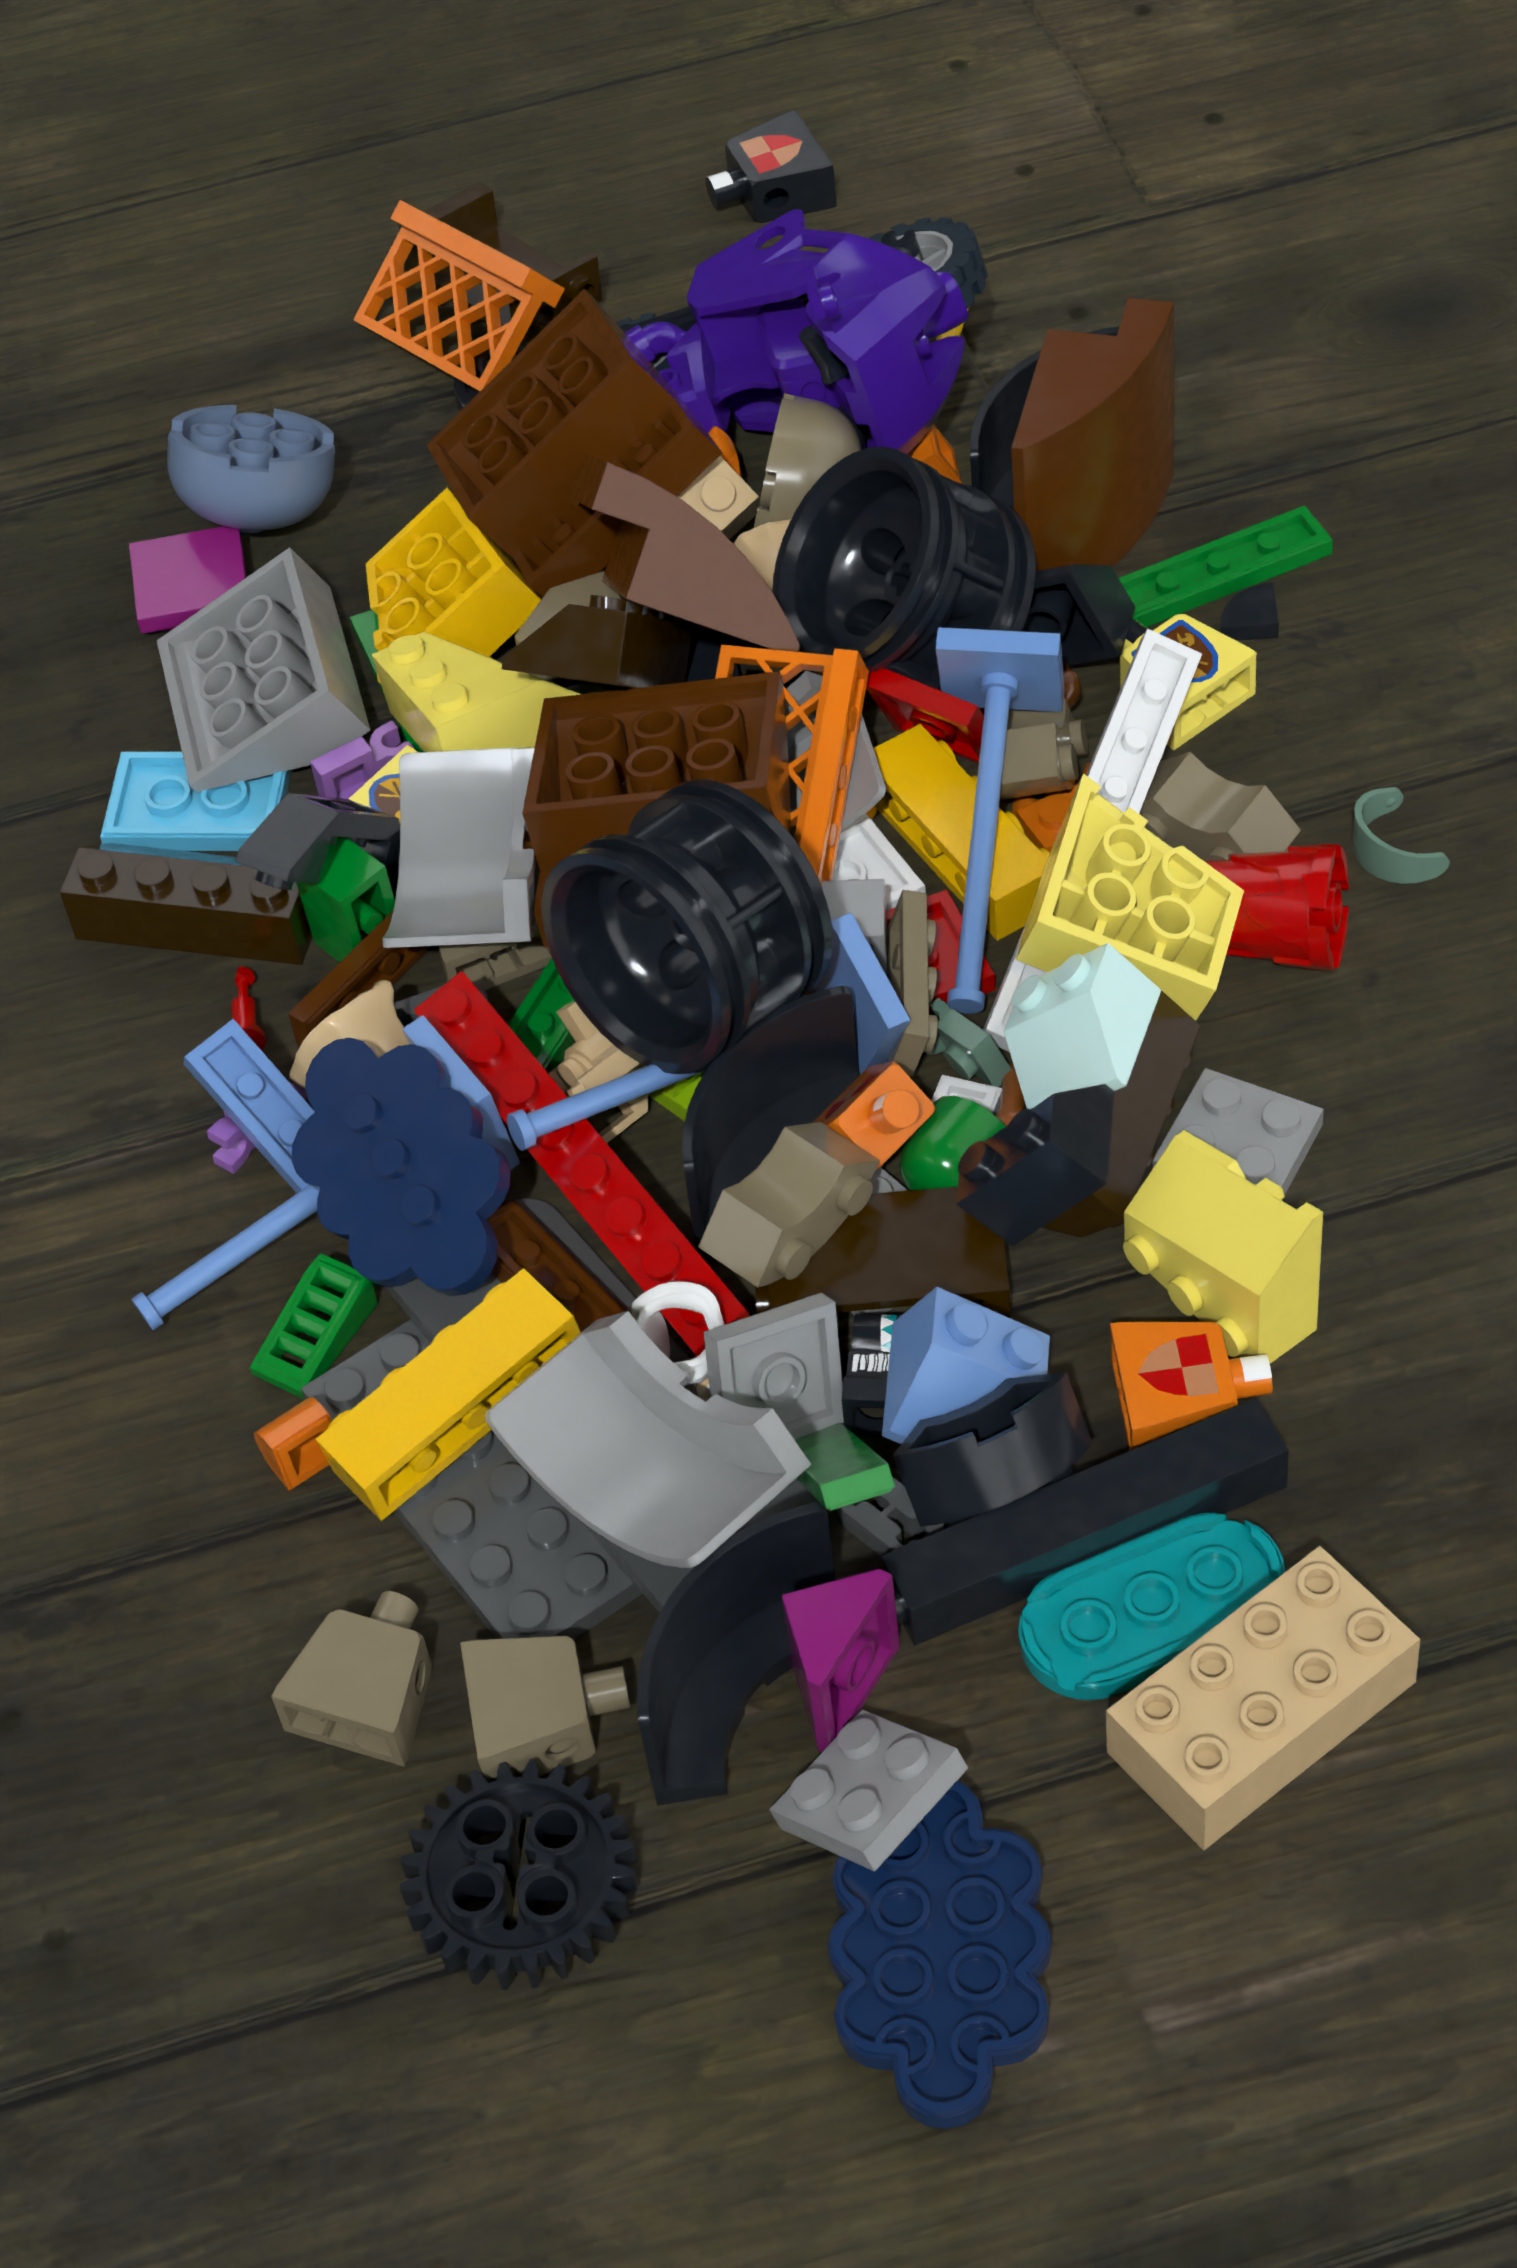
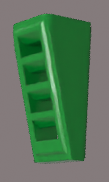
[249,1253,378,1399]

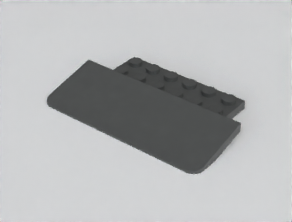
[301,1198,830,1639]

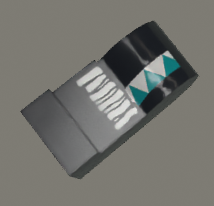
[841,1314,901,1438]

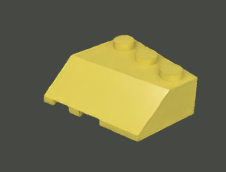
[371,632,581,752]
[1015,774,1244,1020]
[1123,1130,1323,1364]

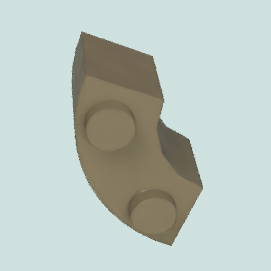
[1000,698,1088,800]
[1139,752,1301,860]
[698,1122,880,1288]

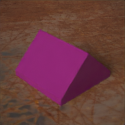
[782,1569,900,1753]

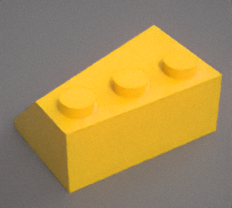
[366,487,542,684]

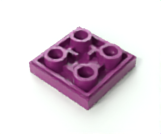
[129,526,247,634]

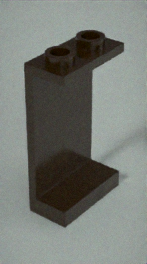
[398,182,603,345]
[755,1186,1011,1318]

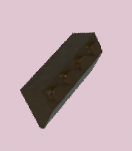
[501,595,693,688]
[60,843,312,965]
[1026,990,1201,1238]

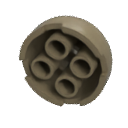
[754,393,862,528]

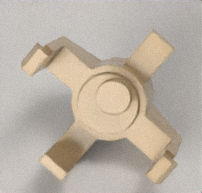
[548,1002,648,1143]

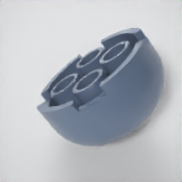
[167,405,335,533]

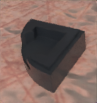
[1220,582,1279,640]

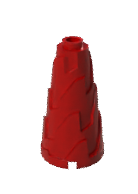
[1203,844,1349,971]

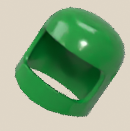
[899,1096,1005,1191]

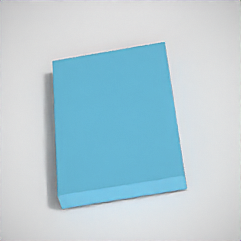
[100,752,293,851]

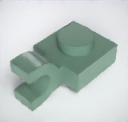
[923,998,1012,1087]

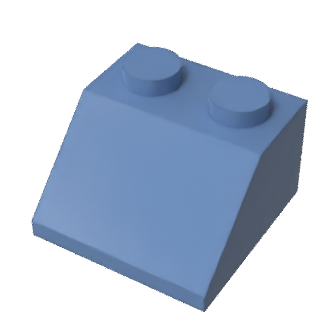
[882,1287,1050,1444]

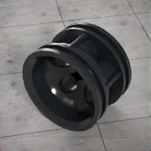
[772,446,1036,691]
[542,779,833,1074]

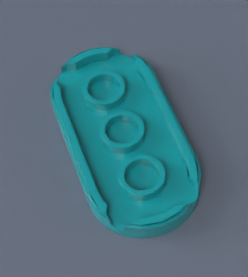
[1018,1513,1285,1700]

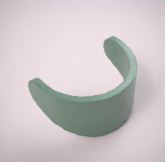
[1352,787,1450,884]

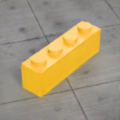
[873,724,1050,941]
[316,1268,581,1522]

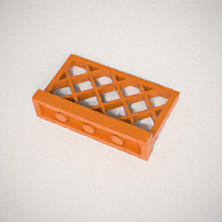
[353,200,565,391]
[715,645,869,887]

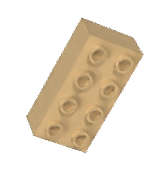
[1106,1546,1420,1851]

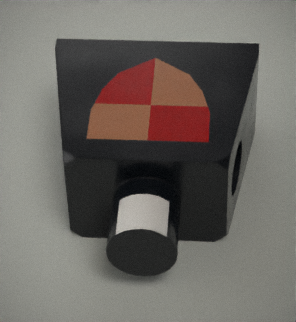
[705,109,837,223]

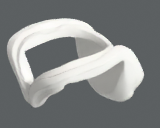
[632,1281,725,1386]

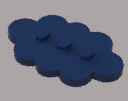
[291,1038,510,1296]
[828,1781,1052,2129]

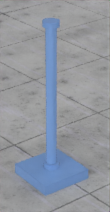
[936,627,1065,1014]
[507,912,911,1151]
[131,1015,520,1331]

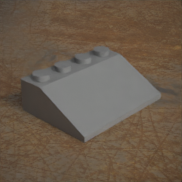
[157,547,370,792]

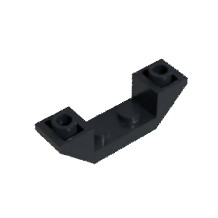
[235,793,400,890]

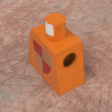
[812,1061,936,1170]
[1110,1322,1273,1451]

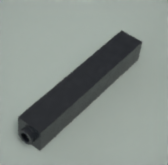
[881,1398,1289,1646]

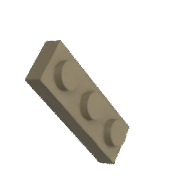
[887,889,938,1076]

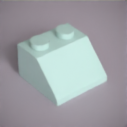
[1004,943,1161,1109]

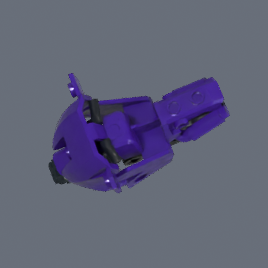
[617,209,988,454]

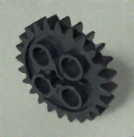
[400,1760,637,1990]

